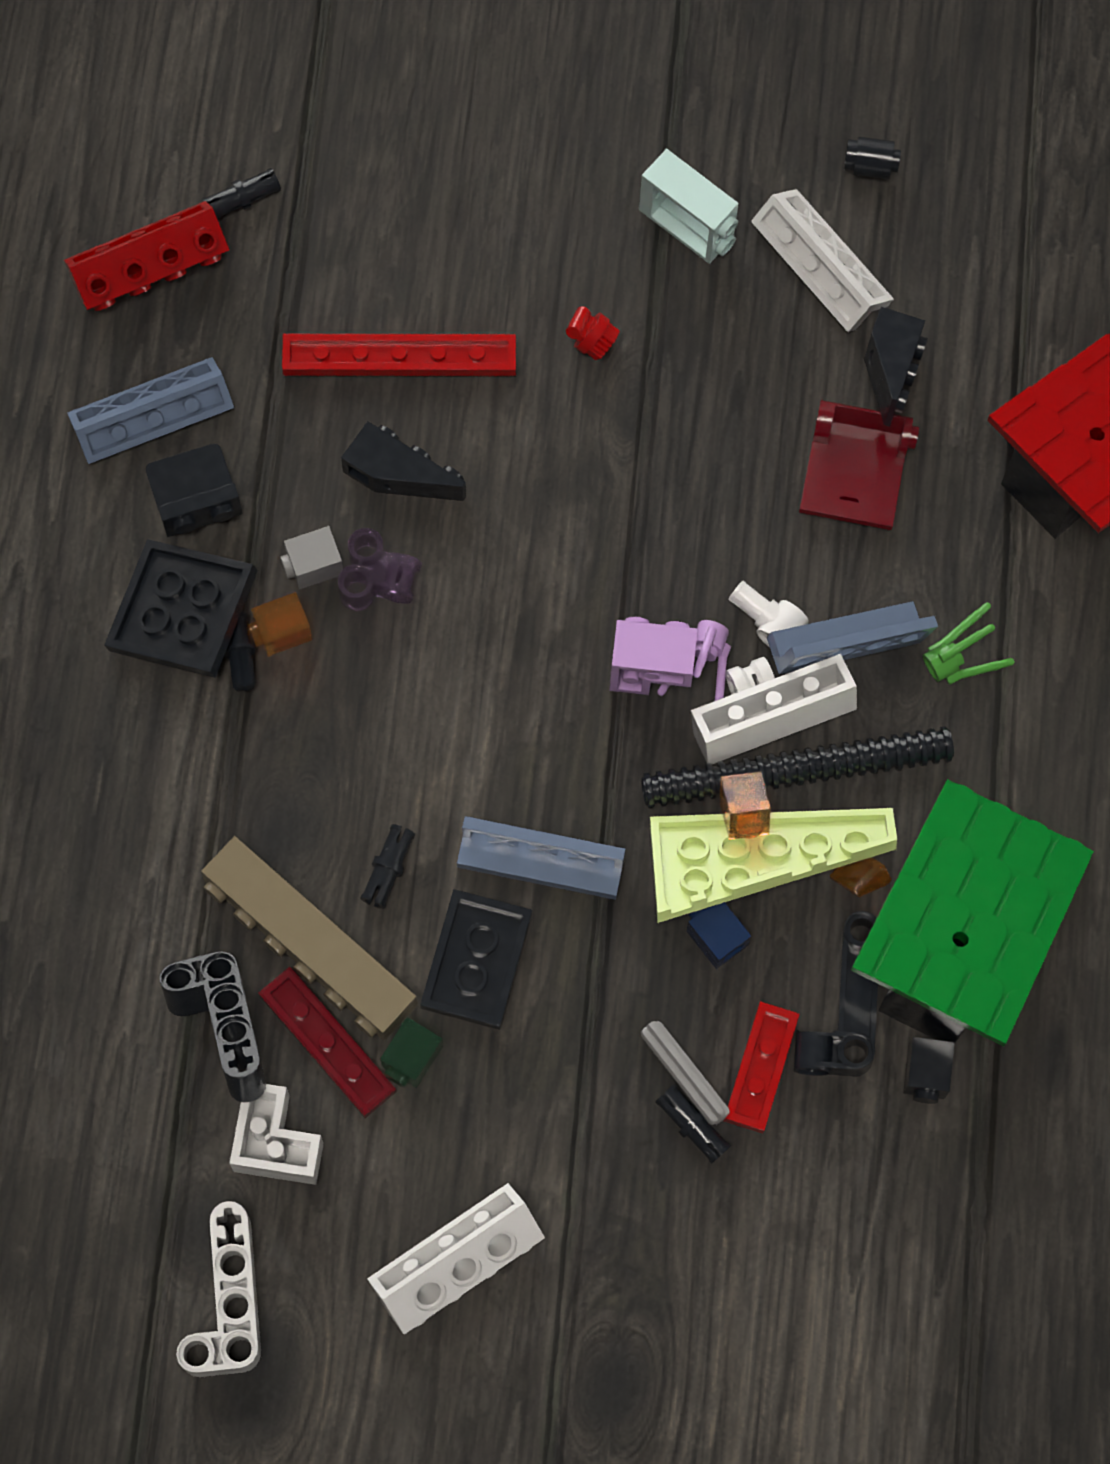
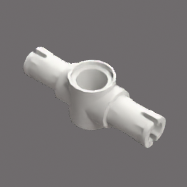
[728,581,809,647]

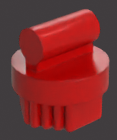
[566,306,620,360]

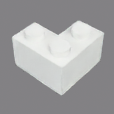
[230,1084,324,1185]

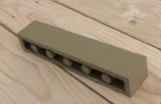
[201,836,418,1041]

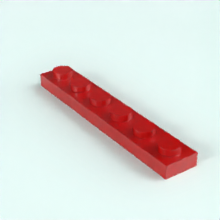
[282,334,516,376]

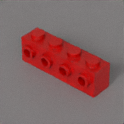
[64,201,229,311]

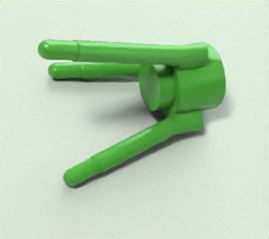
[923,602,1015,685]

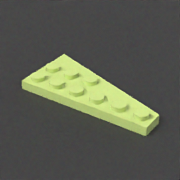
[650,808,897,923]

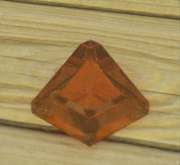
[829,857,892,897]

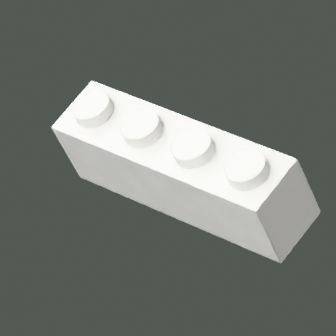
[691,654,857,764]

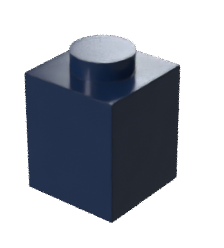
[686,902,751,970]

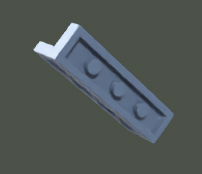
[67,357,234,464]
[767,601,938,674]
[457,816,625,900]

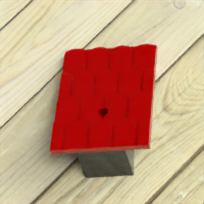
[987,333,1110,539]

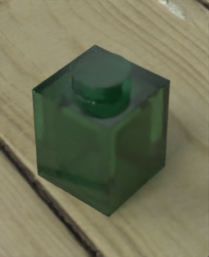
[380,1017,443,1088]

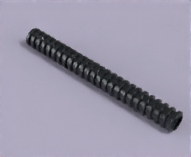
[641,726,954,809]

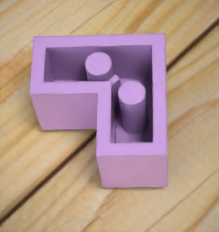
[609,617,698,695]

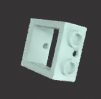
[639,148,739,264]

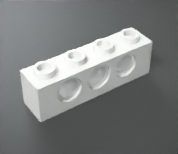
[367,1183,545,1334]

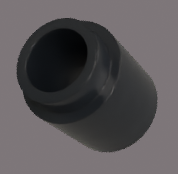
[844,136,901,179]

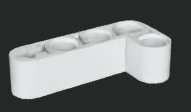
[176,1201,261,1377]

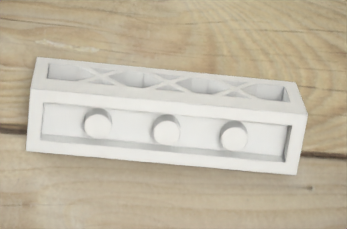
[751,189,894,332]

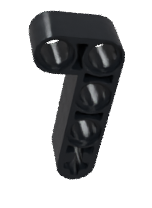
[160,951,266,1103]

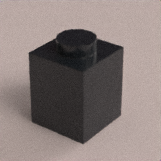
[903,1037,955,1104]

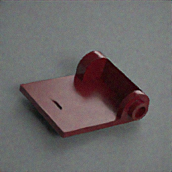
[799,400,919,530]

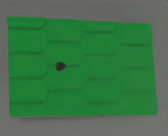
[851,779,1094,1047]

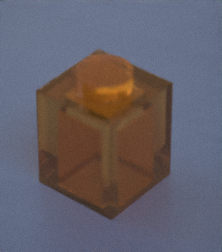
[248,592,313,657]
[720,772,771,840]

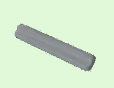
[641,1021,729,1125]

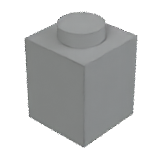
[280,526,344,589]

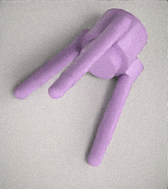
[657,620,731,701]

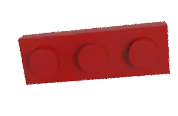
[724,1001,799,1134]

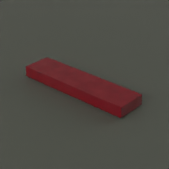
[258,967,397,1118]

